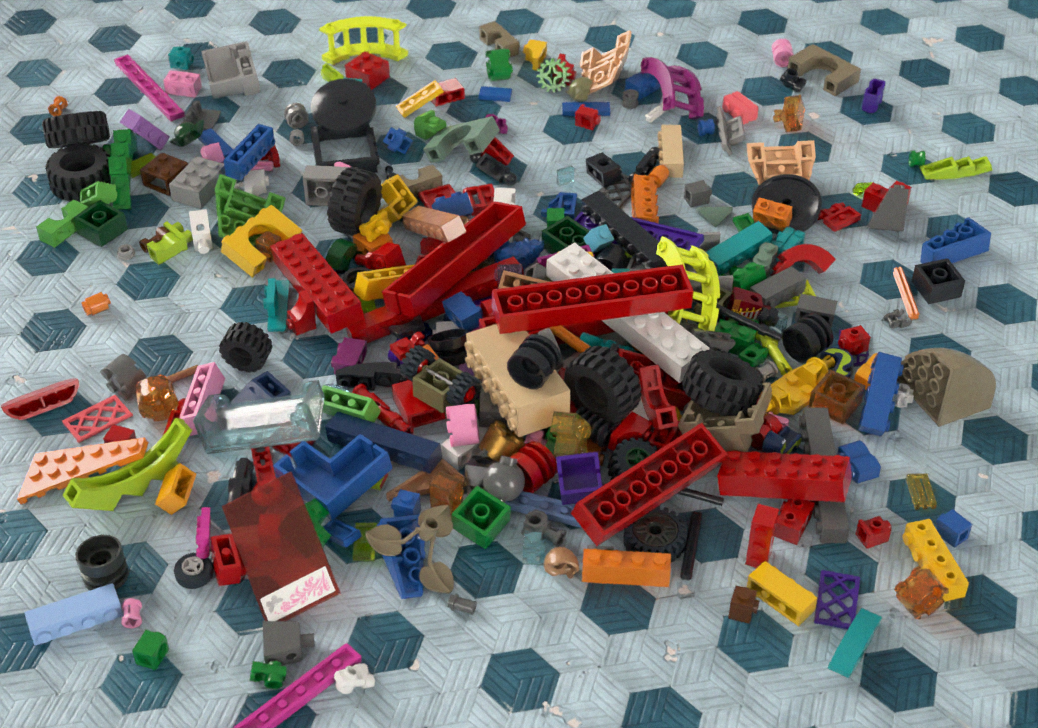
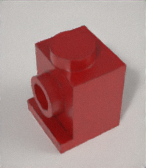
[575,104,601,130]
[855,516,892,549]

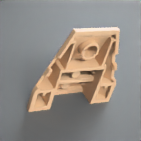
[580,30,632,95]
[747,141,816,185]

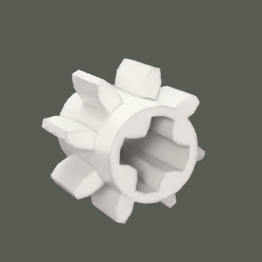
[892,383,914,408]

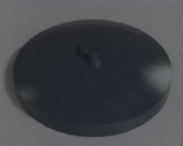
[311,78,377,135]
[752,174,822,234]

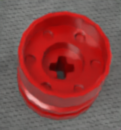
[510,441,558,494]

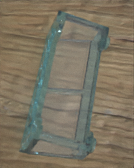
[193,380,325,454]

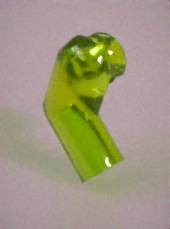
[853,182,873,196]

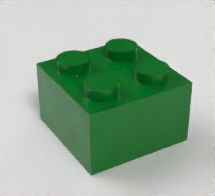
[451,486,511,550]

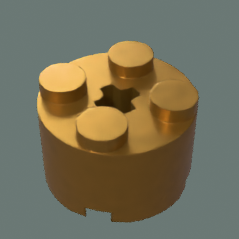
[479,420,526,462]

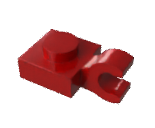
[390,332,425,361]

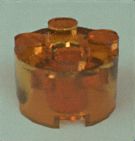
[135,374,178,422]
[894,566,949,619]

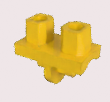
[359,210,392,242]

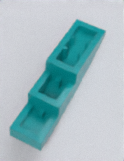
[827,608,882,678]

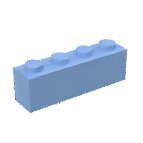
[24,583,123,645]

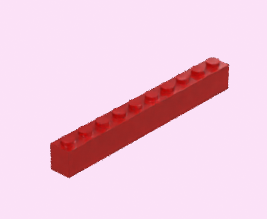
[346,256,524,343]

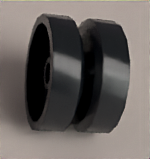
[427,329,469,366]

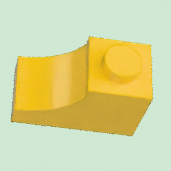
[523,39,547,71]

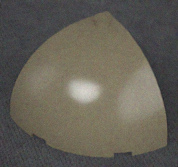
[897,348,996,427]

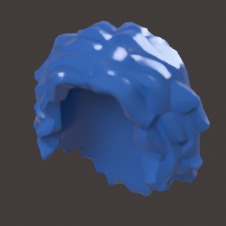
[493,237,544,270]

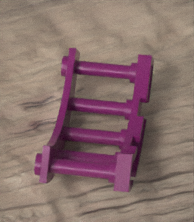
[640,57,704,120]

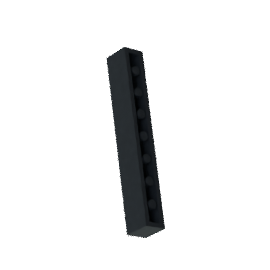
[581,190,667,269]

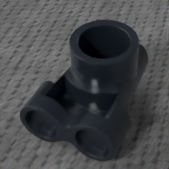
[780,68,807,93]
[756,307,779,332]

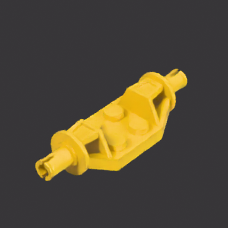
[759,355,835,415]

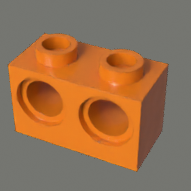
[753,198,792,231]

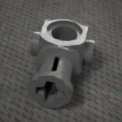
[521,509,567,547]

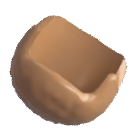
[544,547,579,579]

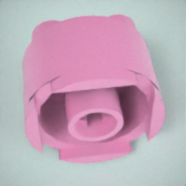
[446,404,480,447]

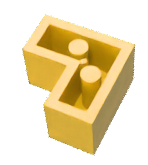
[377,174,418,224]

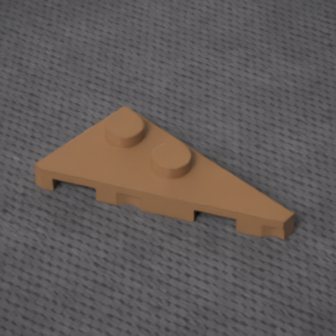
[386,458,467,502]

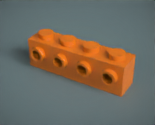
[631,174,659,223]
[582,549,671,587]

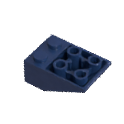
[221,371,293,436]

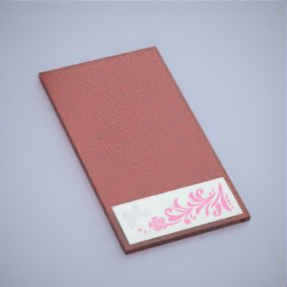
[222,471,341,621]

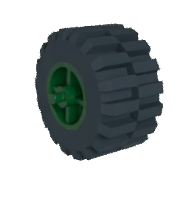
[607,438,658,480]

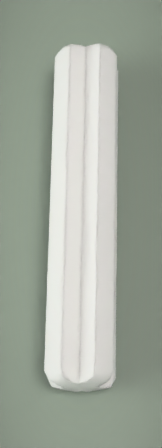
[645,96,678,123]

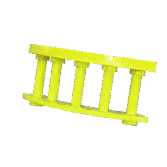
[319,16,408,65]
[656,236,720,331]

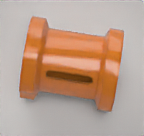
[48,96,68,116]

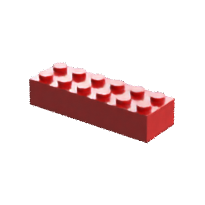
[717,450,852,502]

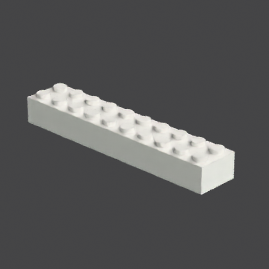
[546,243,710,383]

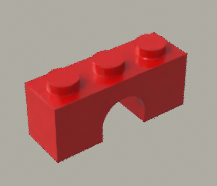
[745,504,779,568]

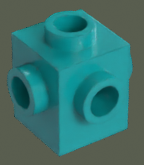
[168,46,194,70]

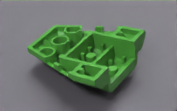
[215,174,286,246]

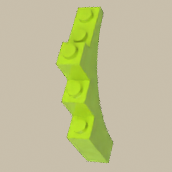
[62,418,192,511]

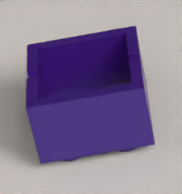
[556,452,602,505]

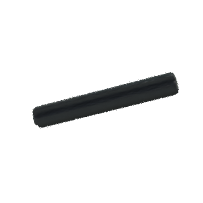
[680,511,703,581]

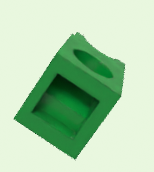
[738,342,769,368]

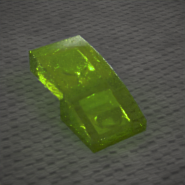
[353,523,377,561]

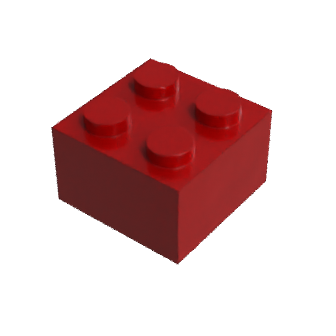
[345,51,390,90]

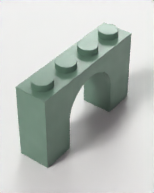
[423,116,500,163]

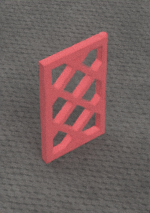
[62,395,133,443]

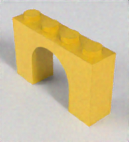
[221,205,303,278]

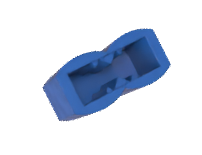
[836,440,881,484]

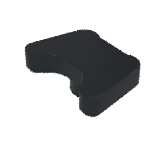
[389,315,425,340]

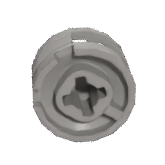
[284,103,309,129]

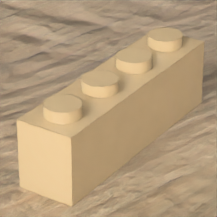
[657,125,684,178]

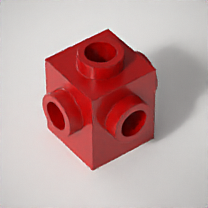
[838,325,871,355]

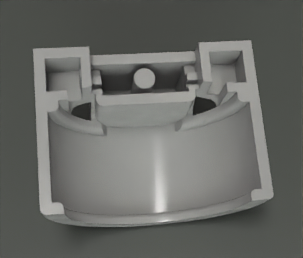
[202,41,261,99]

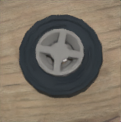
[174,553,214,589]

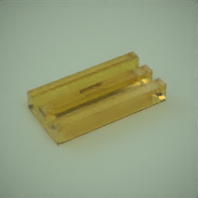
[906,473,937,510]

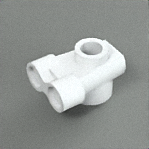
[334,664,375,694]

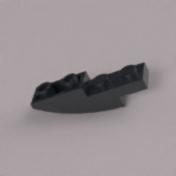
[335,362,408,391]

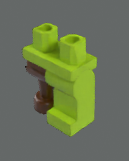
[139,221,193,265]

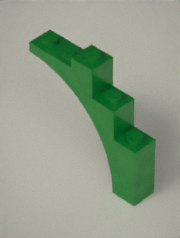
[108,129,138,210]

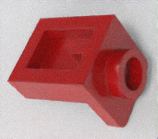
[260,145,281,168]

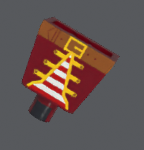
[725,287,771,326]

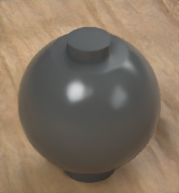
[483,456,525,503]

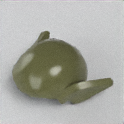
[566,77,593,102]

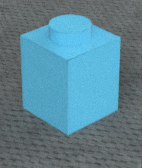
[583,224,614,253]

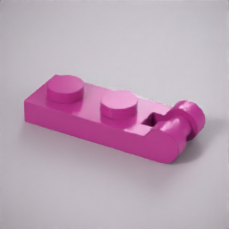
[196,507,211,559]

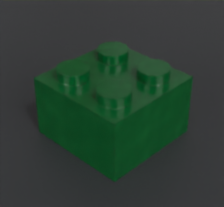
[74,200,128,247]

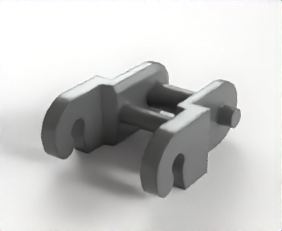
[883,309,912,328]

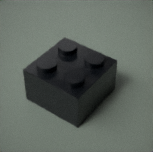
[911,258,965,304]

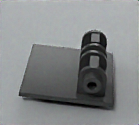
[183,100,222,130]

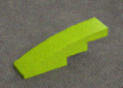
[920,156,993,180]

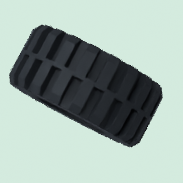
[42,111,110,149]
[45,143,111,202]
[327,167,382,236]
[564,346,641,425]
[682,350,763,416]

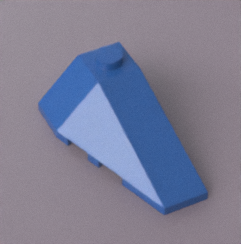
[377,514,425,599]

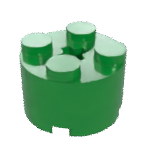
[485,48,513,82]

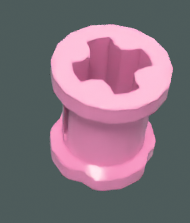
[121,598,142,628]

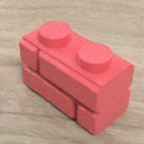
[722,91,759,125]

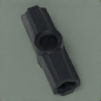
[227,458,254,516]

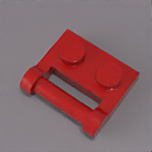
[462,184,495,216]

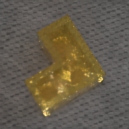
[550,411,591,458]

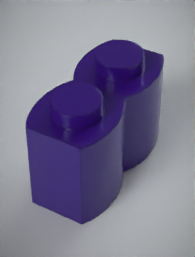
[862,78,886,113]

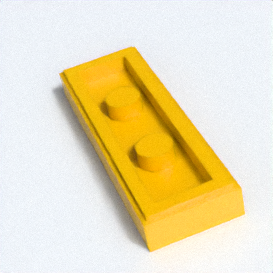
[396,80,444,118]

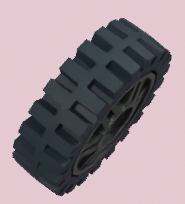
[623,506,687,563]

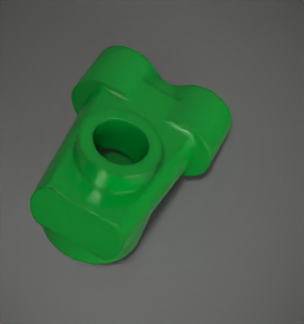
[250,661,287,689]

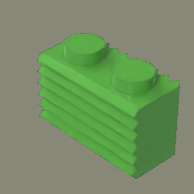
[80,181,117,207]

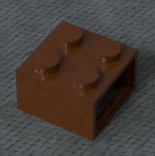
[140,152,188,196]

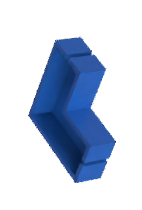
[273,434,393,521]

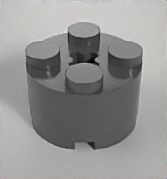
[100,354,147,401]

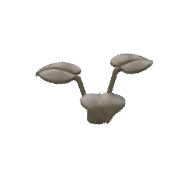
[366,505,454,594]

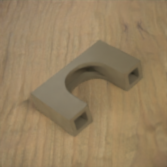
[787,44,861,96]

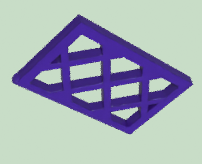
[814,570,860,630]

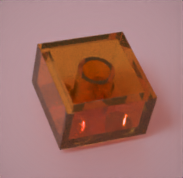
[808,369,865,425]

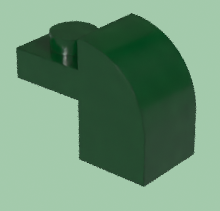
[325,238,363,271]

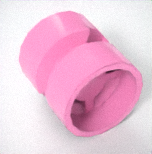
[772,39,794,67]

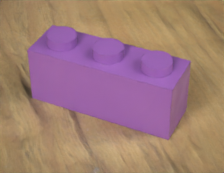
[120,108,170,150]

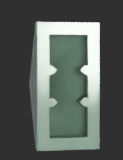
[696,207,733,227]

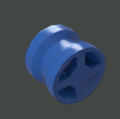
[698,118,715,136]

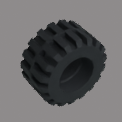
[219,322,273,373]

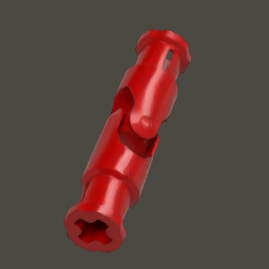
[352,384,414,435]

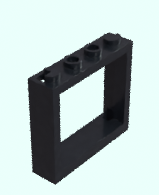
[310,124,380,173]

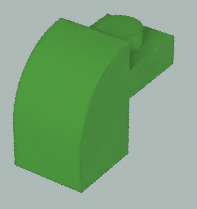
[414,110,447,140]

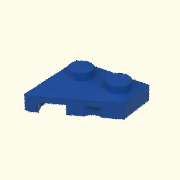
[541,192,577,220]

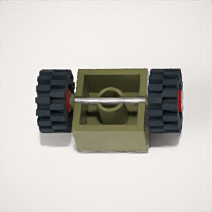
[400,345,482,413]

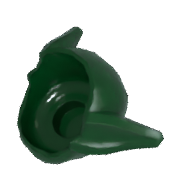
[169,119,204,147]

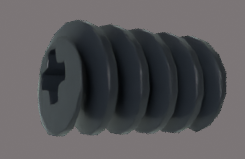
[571,406,617,447]

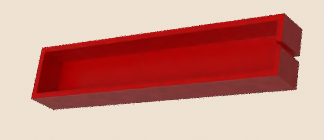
[382,201,526,317]

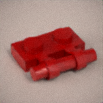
[817,202,861,232]

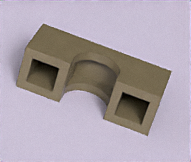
[479,21,520,57]
[399,164,443,198]

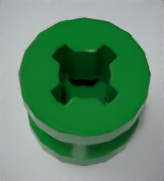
[909,150,926,167]

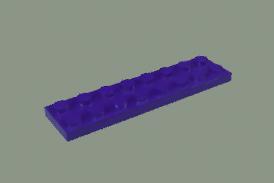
[574,212,704,251]

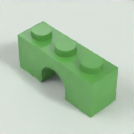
[36,200,89,248]

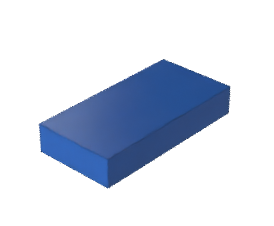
[479,86,512,102]
[323,519,361,548]

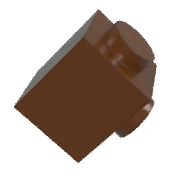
[728,585,760,624]

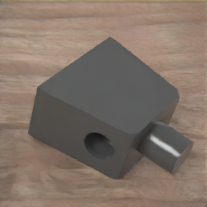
[263,621,315,666]

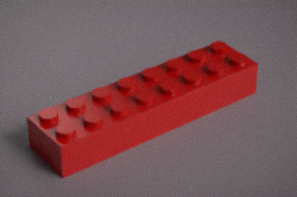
[270,233,365,334]
[571,423,728,546]

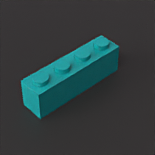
[706,221,773,275]

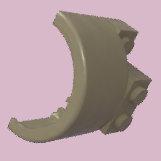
[678,382,772,452]

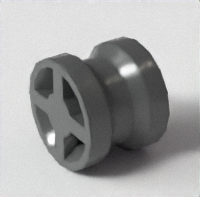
[622,89,639,109]

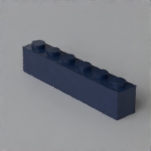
[325,411,443,474]

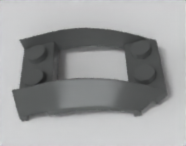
[667,314,735,350]

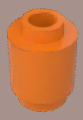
[648,165,669,188]
[81,292,111,316]

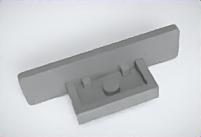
[716,106,746,156]

